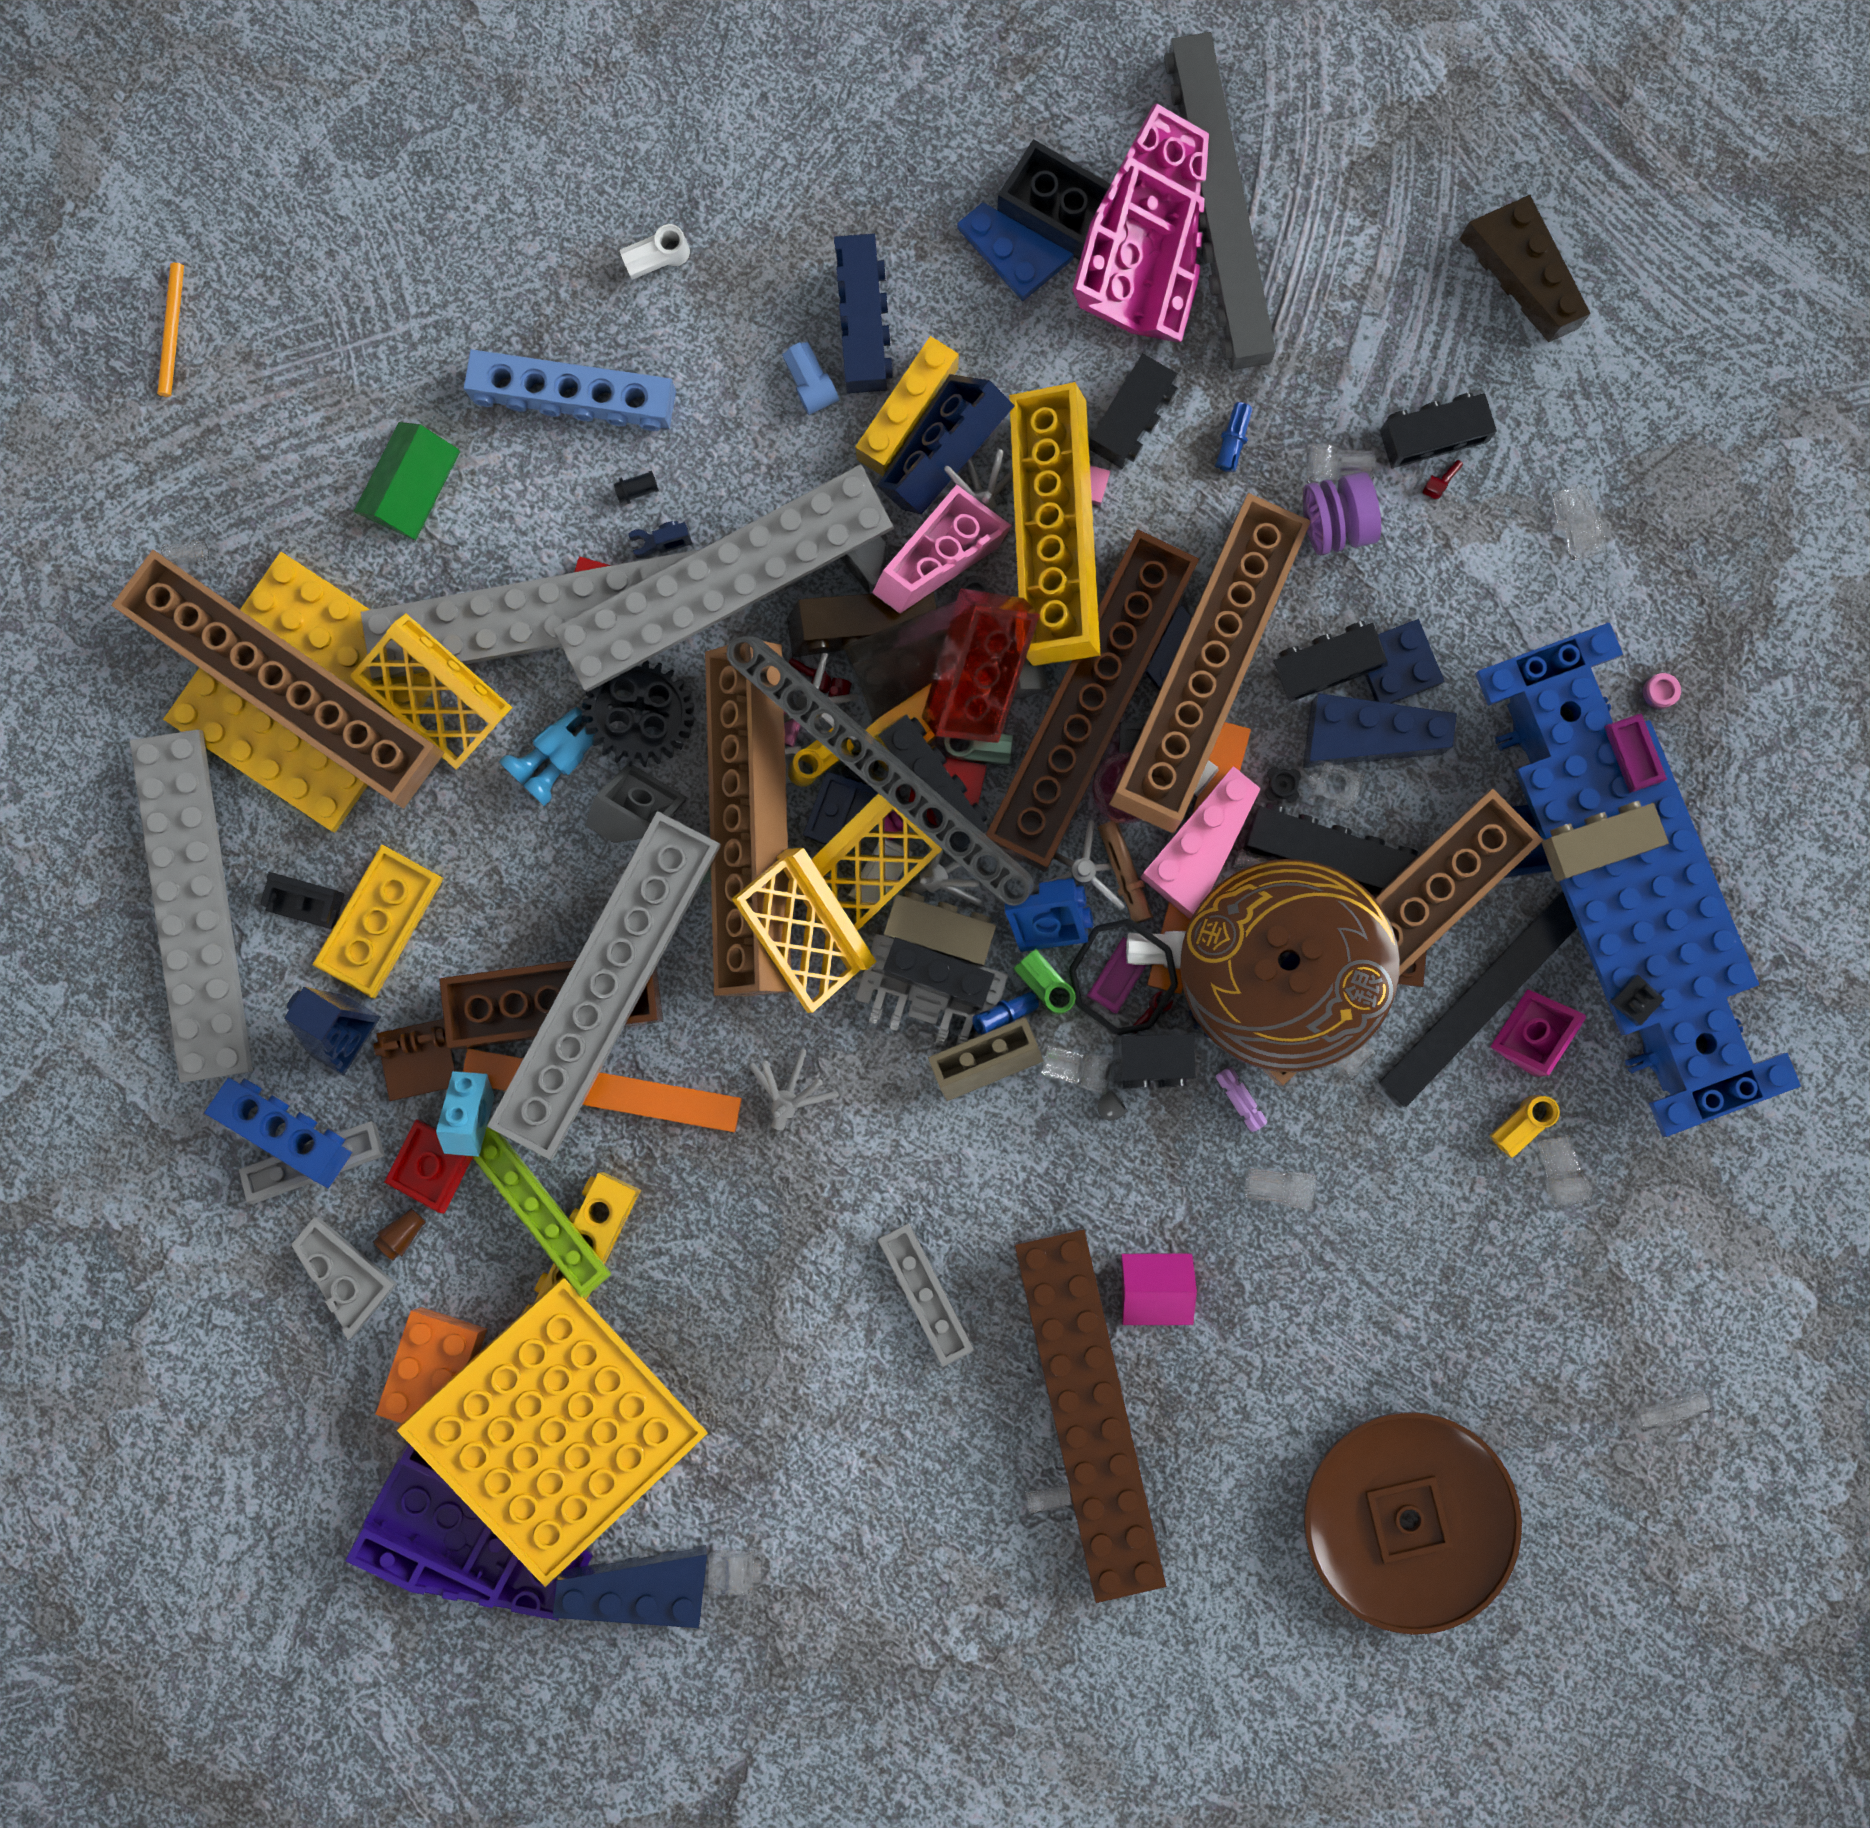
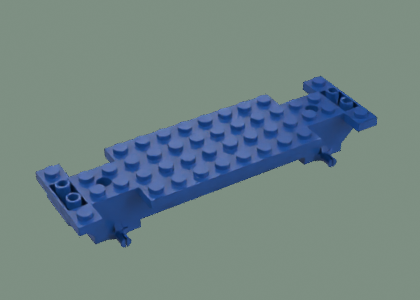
[1475,622,1801,1137]

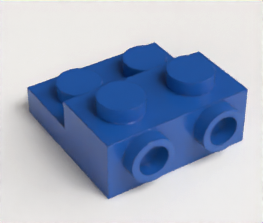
[1005,878,1093,952]

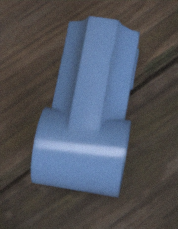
[782,342,839,415]

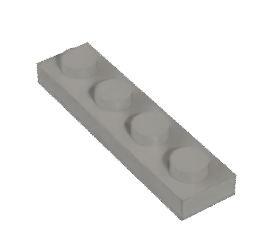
[239,1121,385,1205]
[878,1223,974,1367]

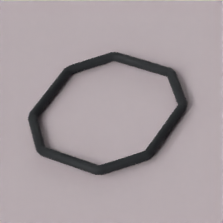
[1069,919,1178,1035]

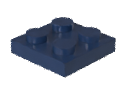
[1365,619,1445,704]

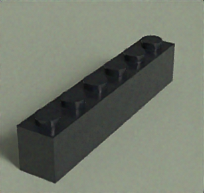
[1243,804,1419,893]

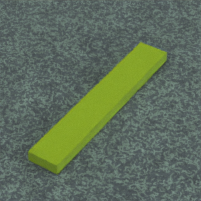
[473,1118,611,1298]

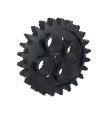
[582,660,695,767]

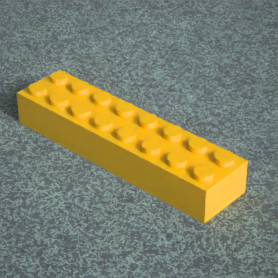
[1009,382,1101,666]

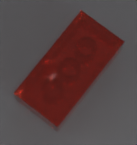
[921,588,1040,743]

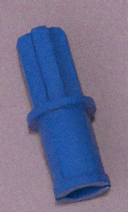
[1215,402,1252,472]
[972,992,1039,1035]

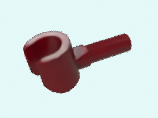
[1422,460,1463,499]
[788,658,832,694]
[828,678,852,697]
[1133,991,1173,1034]

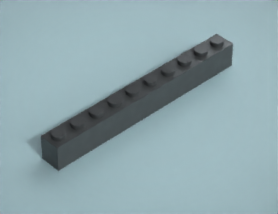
[1164,32,1276,371]

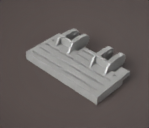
[855,934,1009,1045]

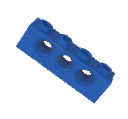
[204,1077,353,1189]

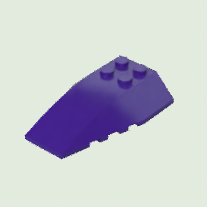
[345,1443,593,1621]

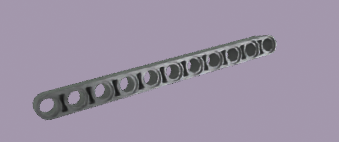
[726,635,1034,906]

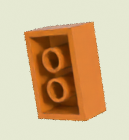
[375,1307,487,1423]

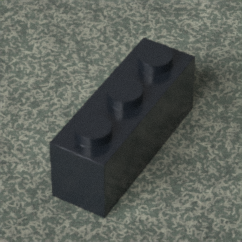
[1089,353,1178,469]
[1380,392,1497,469]
[1273,621,1388,703]
[883,937,995,1011]

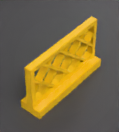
[349,613,513,770]
[795,793,943,931]
[732,848,877,1013]

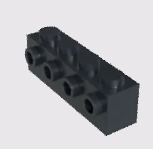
[874,714,988,848]

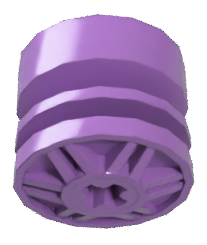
[1303,472,1381,556]

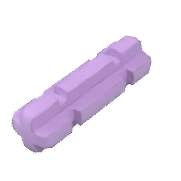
[1216,1067,1267,1132]

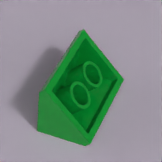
[354,422,461,541]

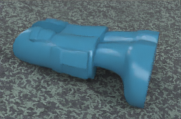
[499,707,595,806]

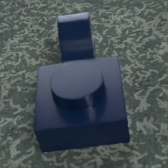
[628,521,693,558]

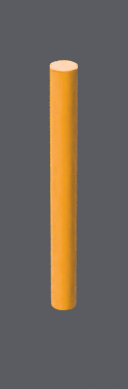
[157,262,184,397]

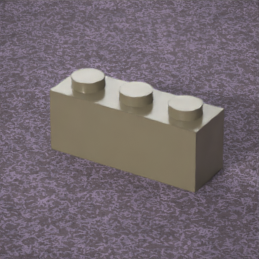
[1541,801,1669,882]
[884,891,996,967]
[928,1017,1044,1101]

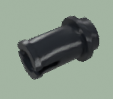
[613,470,659,504]

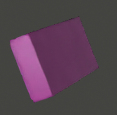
[1604,713,1667,793]
[1087,937,1147,1014]

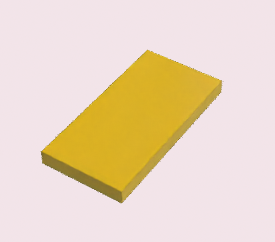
[312,844,444,999]

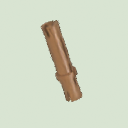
[1097,820,1154,924]

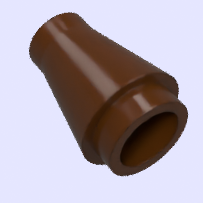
[373,1208,426,1261]

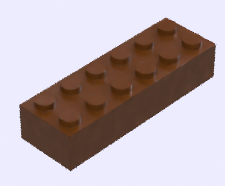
[439,960,663,1050]

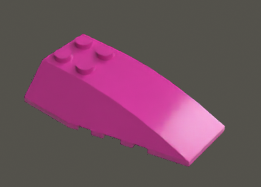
[1072,104,1209,343]

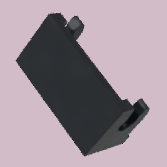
[261,871,345,929]

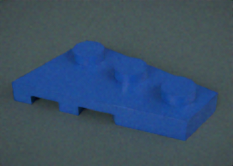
[957,202,1074,302]

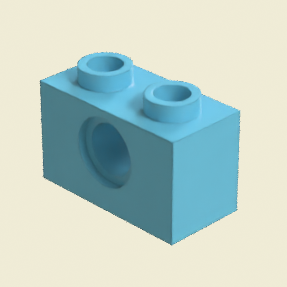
[436,1071,495,1157]

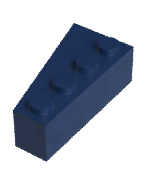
[834,233,893,394]
[877,374,1015,515]
[1303,693,1457,768]
[284,987,381,1076]
[553,1545,707,1628]

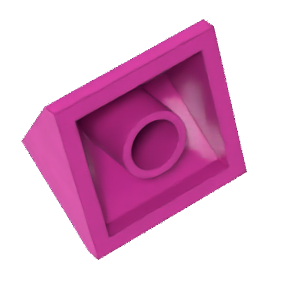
[1490,989,1586,1077]
[1121,1253,1197,1325]

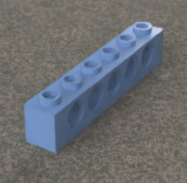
[464,349,676,431]

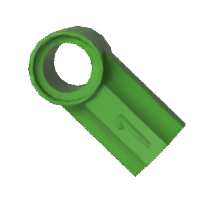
[1013,949,1076,1015]

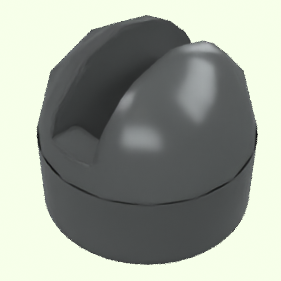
[1098,1090,1128,1121]

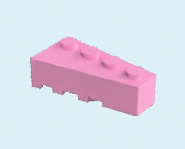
[872,484,1012,613]
[1140,766,1261,920]

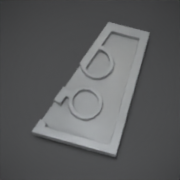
[291,1217,397,1340]

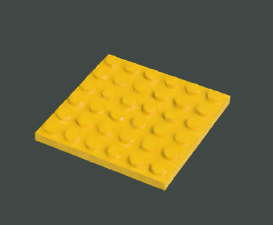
[163,552,440,833]
[397,1276,708,1587]

